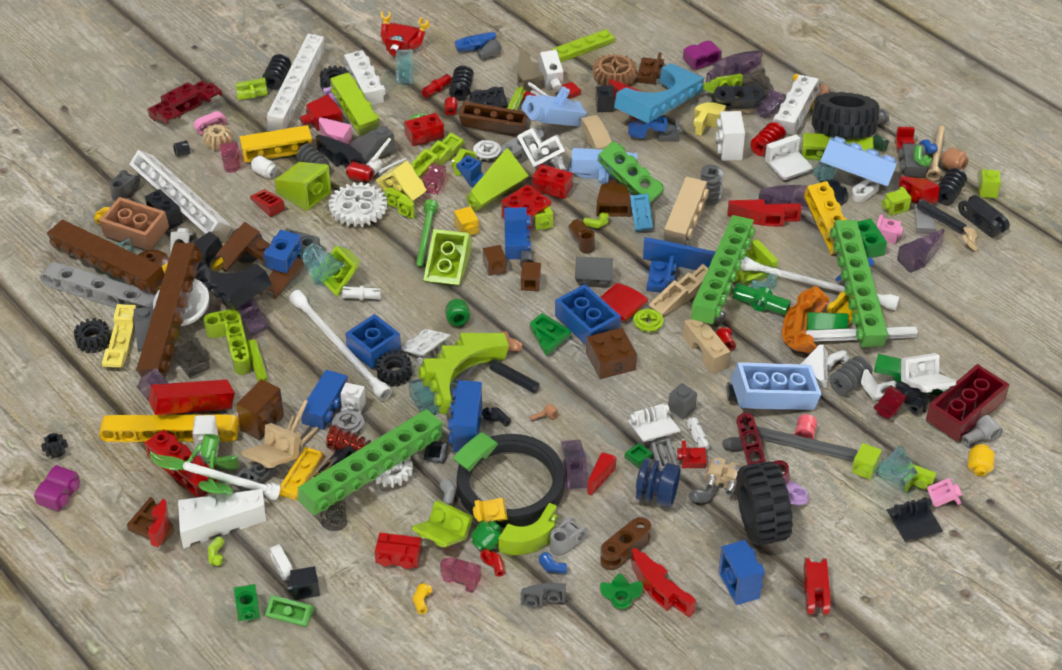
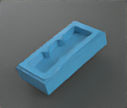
[630,193,653,232]

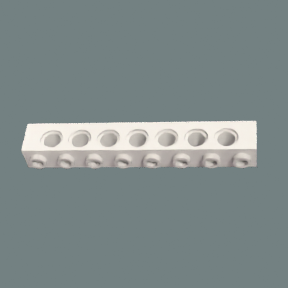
[267,34,324,131]
[130,150,232,241]

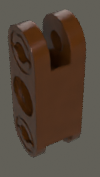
[600,517,651,570]

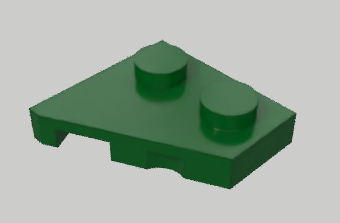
[530,313,571,356]

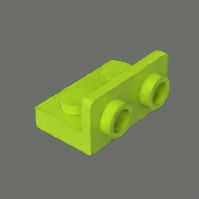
[703,74,743,94]

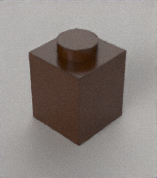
[483,245,506,276]
[521,262,541,292]

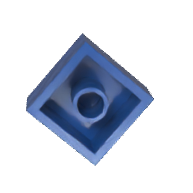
[345,314,401,369]
[718,540,765,605]

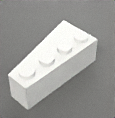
[178,489,266,549]

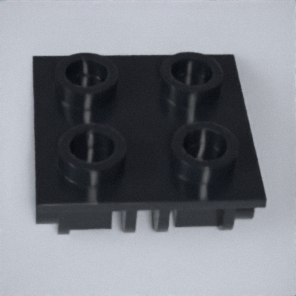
[887,497,943,542]

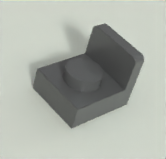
[658,118,683,142]

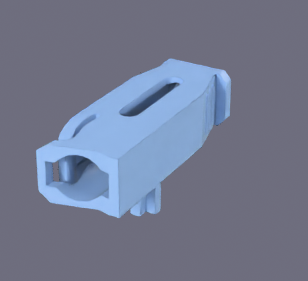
[522,86,587,127]
[569,148,637,185]

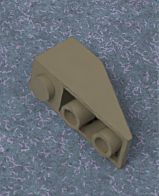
[517,48,544,92]

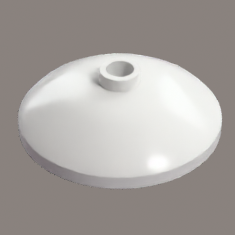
[153,279,210,326]

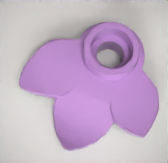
[786,481,809,505]

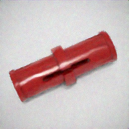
[421,74,452,98]

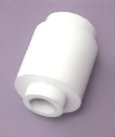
[251,155,278,179]

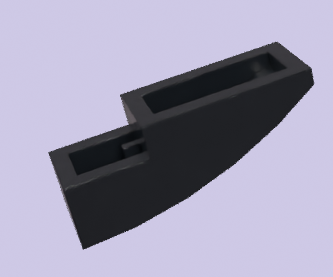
[316,135,363,169]

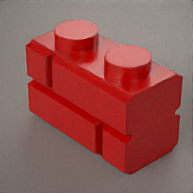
[375,532,422,569]

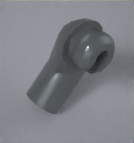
[722,436,743,451]
[689,484,717,503]

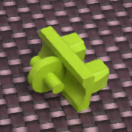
[235,77,268,100]

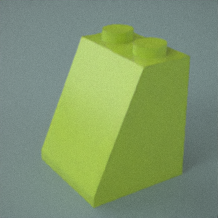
[275,162,331,211]

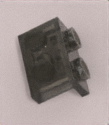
[173,333,210,378]

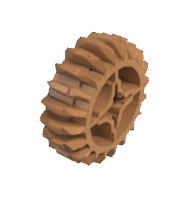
[592,53,637,86]

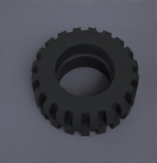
[812,92,880,139]
[736,461,793,546]

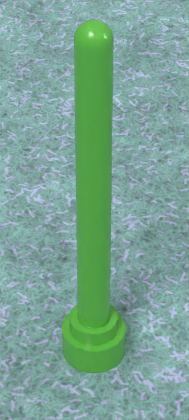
[416,199,439,267]

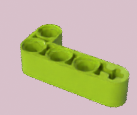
[204,309,251,375]

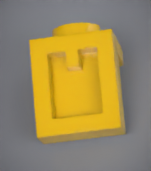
[473,498,507,522]

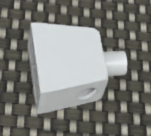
[539,50,563,92]

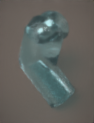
[751,275,777,289]

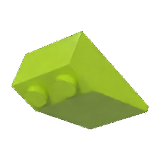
[423,229,473,286]

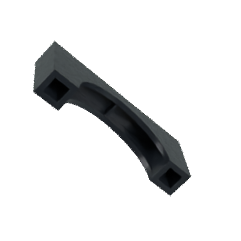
[193,232,272,310]

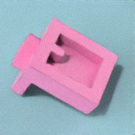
[927,478,962,507]

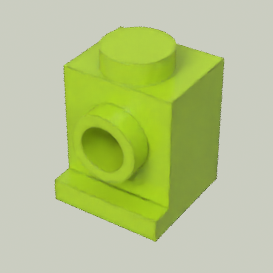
[881,187,911,216]

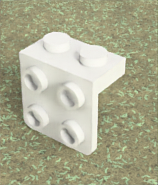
[765,134,812,180]
[901,353,956,392]

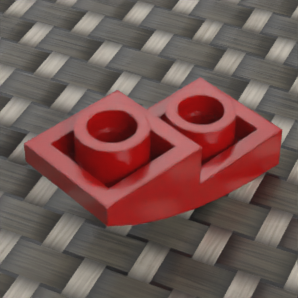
[148,499,169,548]

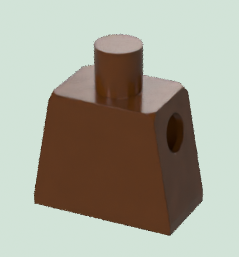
[596,180,631,217]

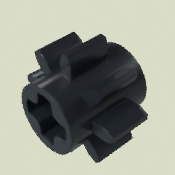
[41,433,68,458]

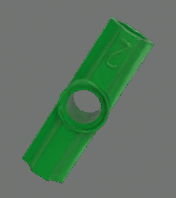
[732,283,791,316]

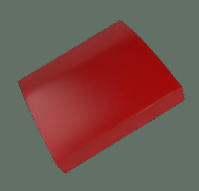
[600,283,648,321]

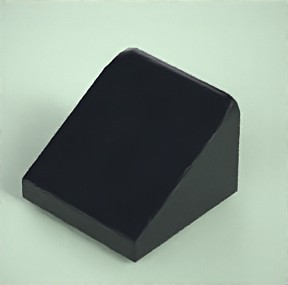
[423,442,449,464]

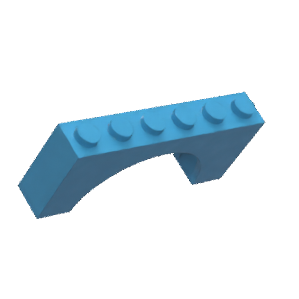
[614,63,704,123]

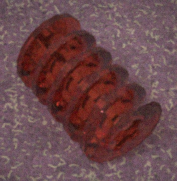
[326,424,371,451]

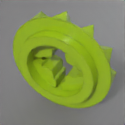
[633,309,664,333]

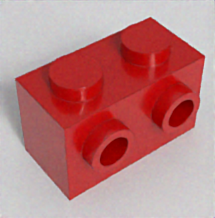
[404,112,444,147]
[532,164,573,199]

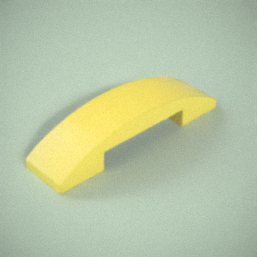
[102,304,136,367]

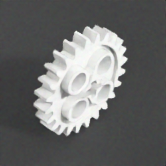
[329,182,387,227]

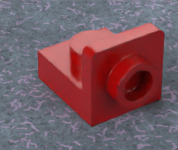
[895,127,915,153]
[677,441,707,468]

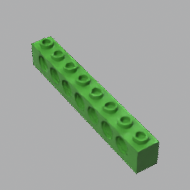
[691,215,756,324]
[830,220,888,347]
[298,409,443,516]

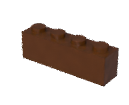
[459,101,531,136]

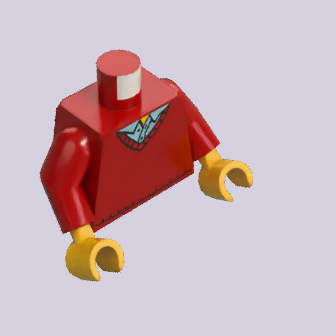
[380,11,430,56]

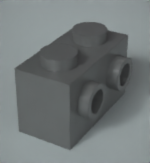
[575,256,613,284]

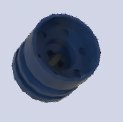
[636,458,681,508]

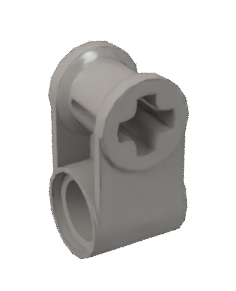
[550,517,588,556]

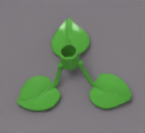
[150,433,239,495]

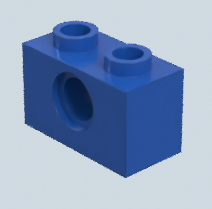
[263,230,302,273]

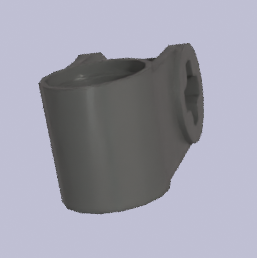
[110,170,141,201]

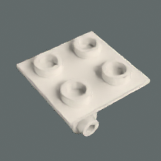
[400,329,451,365]
[628,404,680,442]

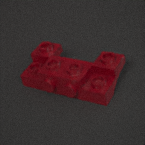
[147,80,222,124]

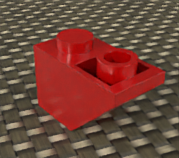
[898,176,940,204]

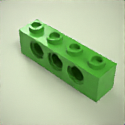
[597,140,664,206]

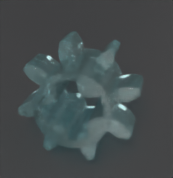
[814,162,836,182]

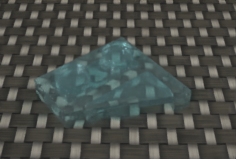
[874,445,918,486]

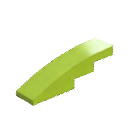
[410,132,465,179]

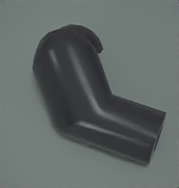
[482,407,512,426]

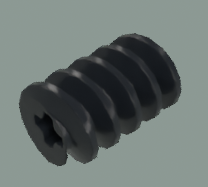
[262,54,291,90]
[449,65,474,101]
[938,168,967,206]

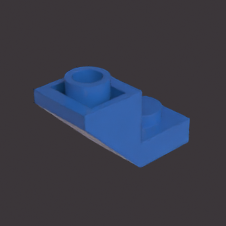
[628,116,667,139]
[457,155,484,188]

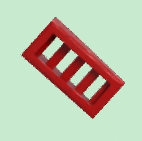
[250,189,285,217]
[587,452,617,496]

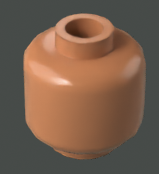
[941,147,968,171]

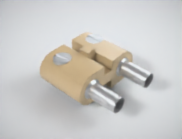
[705,458,742,496]

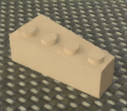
[664,177,709,245]

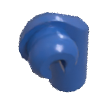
[918,139,938,154]
[538,552,567,574]

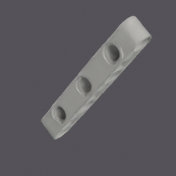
[40,262,156,310]

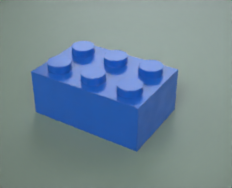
[555,284,621,345]
[448,380,483,452]

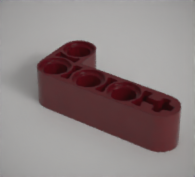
[736,413,790,484]

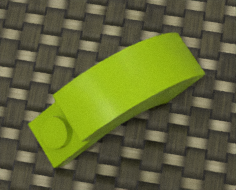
[498,503,559,555]

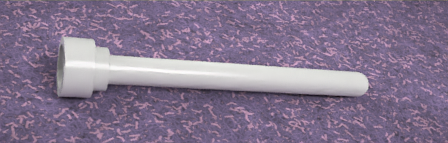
[183,462,280,501]

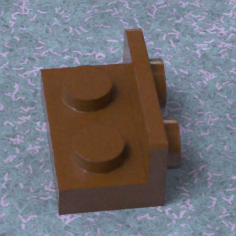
[636,52,664,85]

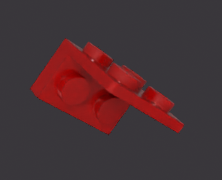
[501,185,552,231]

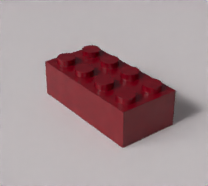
[926,364,1010,442]

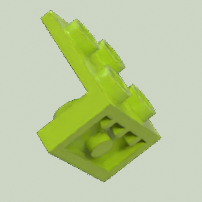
[411,500,473,548]

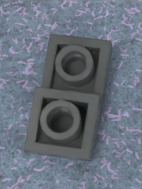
[235,462,277,491]
[521,583,566,608]

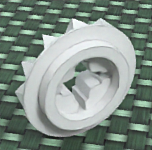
[473,140,501,161]

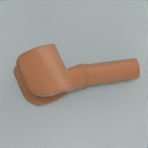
[529,404,558,421]

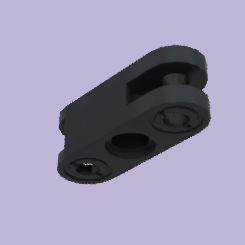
[711,85,764,109]
[958,195,1010,238]

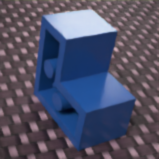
[504,207,531,260]

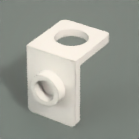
[170,228,195,252]
[861,369,896,401]

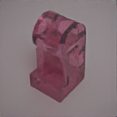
[422,163,446,195]
[440,557,481,593]

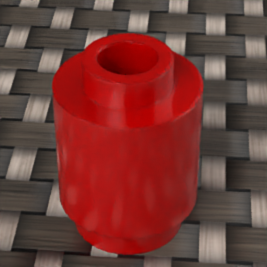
[346,162,374,183]

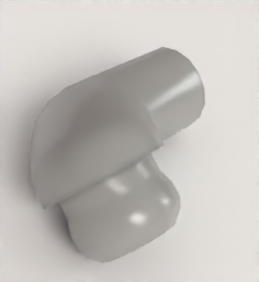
[440,479,456,506]

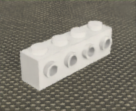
[344,50,386,105]
[773,75,819,135]

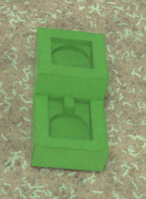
[453,432,498,472]

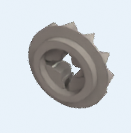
[332,410,364,437]

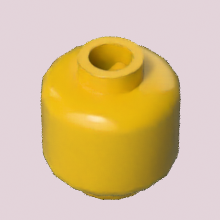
[967,444,995,476]

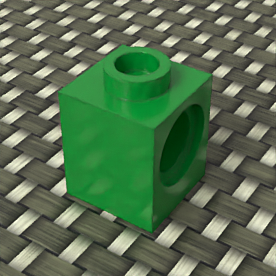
[234,584,260,621]

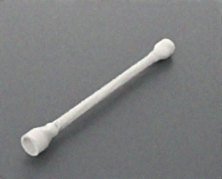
[740,256,899,311]
[289,290,392,401]

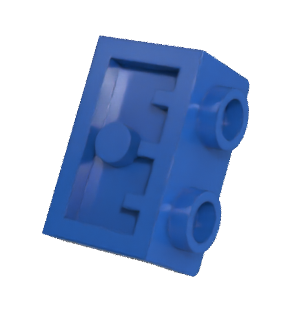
[646,255,677,293]

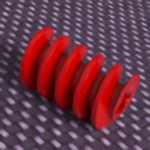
[750,122,786,157]

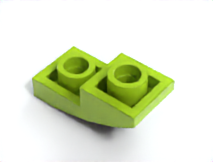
[385,187,415,219]

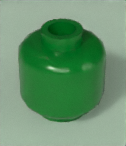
[445,299,470,327]
[471,520,502,551]

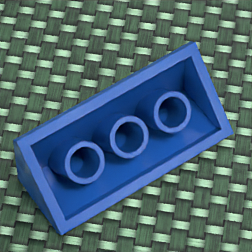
[643,237,716,270]

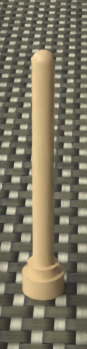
[926,125,945,181]

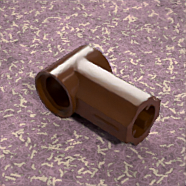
[568,219,595,253]

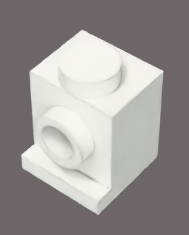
[341,383,366,414]

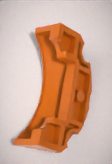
[782,286,830,353]

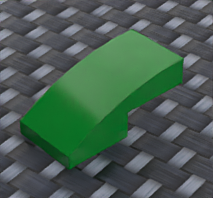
[806,312,848,331]

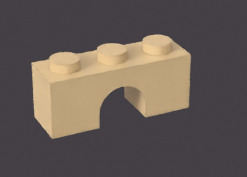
[683,319,731,374]

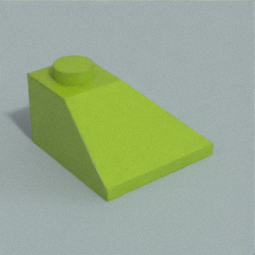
[316,245,360,296]

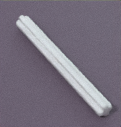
[805,326,918,342]

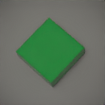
[624,443,653,469]

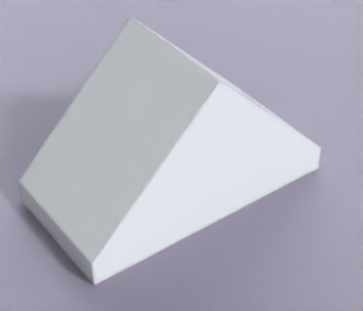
[800,344,828,388]

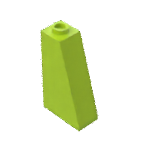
[466,148,528,212]

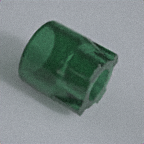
[873,134,889,152]

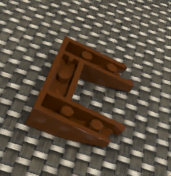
[215,222,305,299]

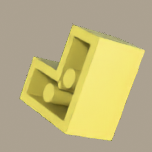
[376,161,427,201]

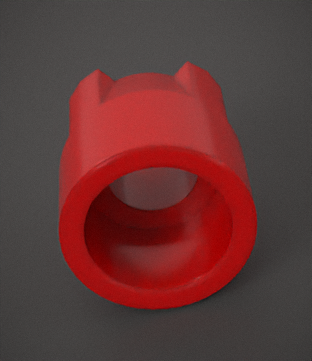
[444,97,458,115]

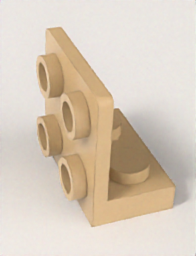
[241,423,300,468]

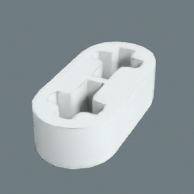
[851,179,880,203]
[268,544,293,581]

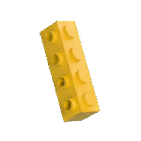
[239,125,312,163]
[803,181,847,255]

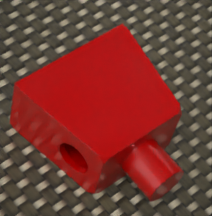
[300,94,343,131]

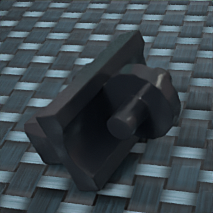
[895,381,931,415]

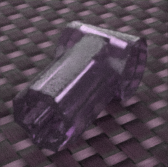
[757,89,786,119]

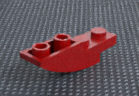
[727,199,802,227]
[631,548,696,618]

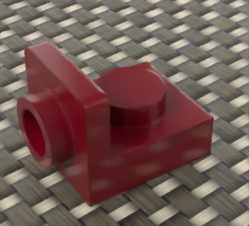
[873,385,907,419]

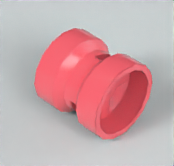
[794,414,817,439]

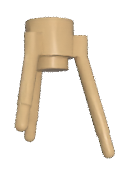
[287,400,319,449]

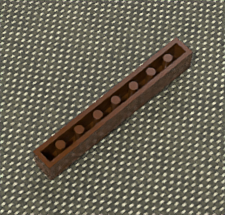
[47,219,165,294]
[136,243,202,380]

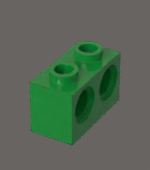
[857,218,887,259]

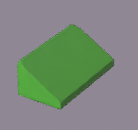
[265,595,315,627]

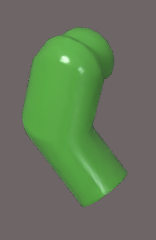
[913,146,932,167]

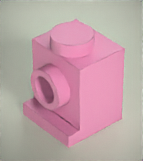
[877,215,903,244]

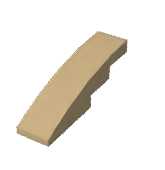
[648,264,708,316]

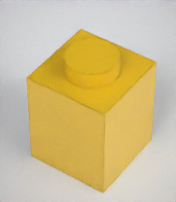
[454,206,479,235]

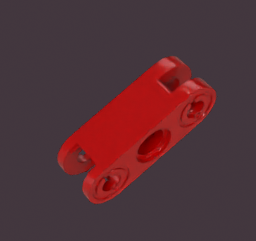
[803,557,830,615]

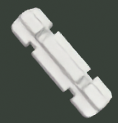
[687,417,710,451]

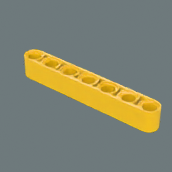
[99,415,239,442]

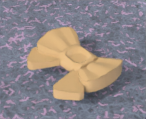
[962,227,978,251]

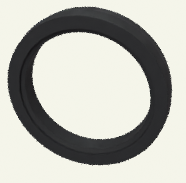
[456,434,565,528]

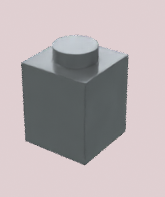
[668,383,697,419]

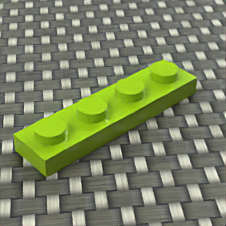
[551,29,615,63]

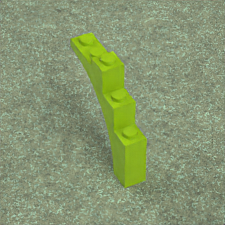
[418,333,509,414]

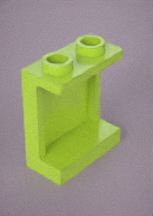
[734,239,779,286]

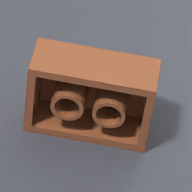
[99,197,169,251]

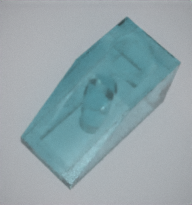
[396,50,414,84]

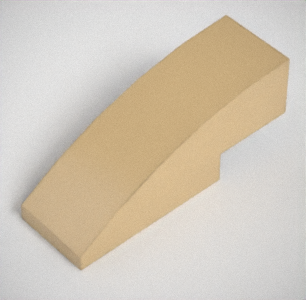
[580,115,612,149]

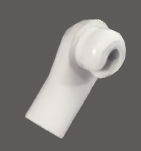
[828,350,850,371]

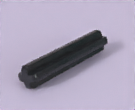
[916,199,967,233]
[489,359,540,393]

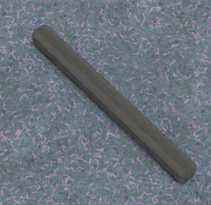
[745,425,858,461]

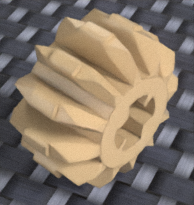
[203,123,232,151]

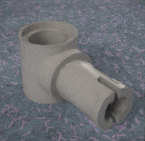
[962,415,1003,447]

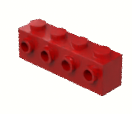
[148,379,235,415]
[144,429,217,498]

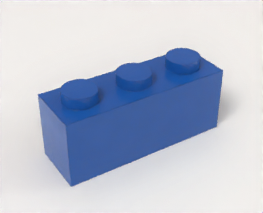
[301,370,348,430]

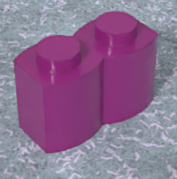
[683,40,722,70]
[34,465,80,511]

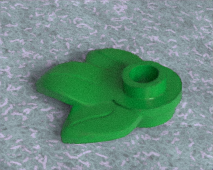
[600,573,643,609]

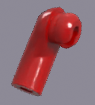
[480,549,505,577]

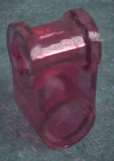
[220,142,240,173]

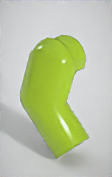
[583,213,609,229]
[208,537,225,566]

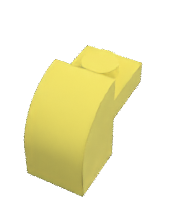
[693,102,726,136]

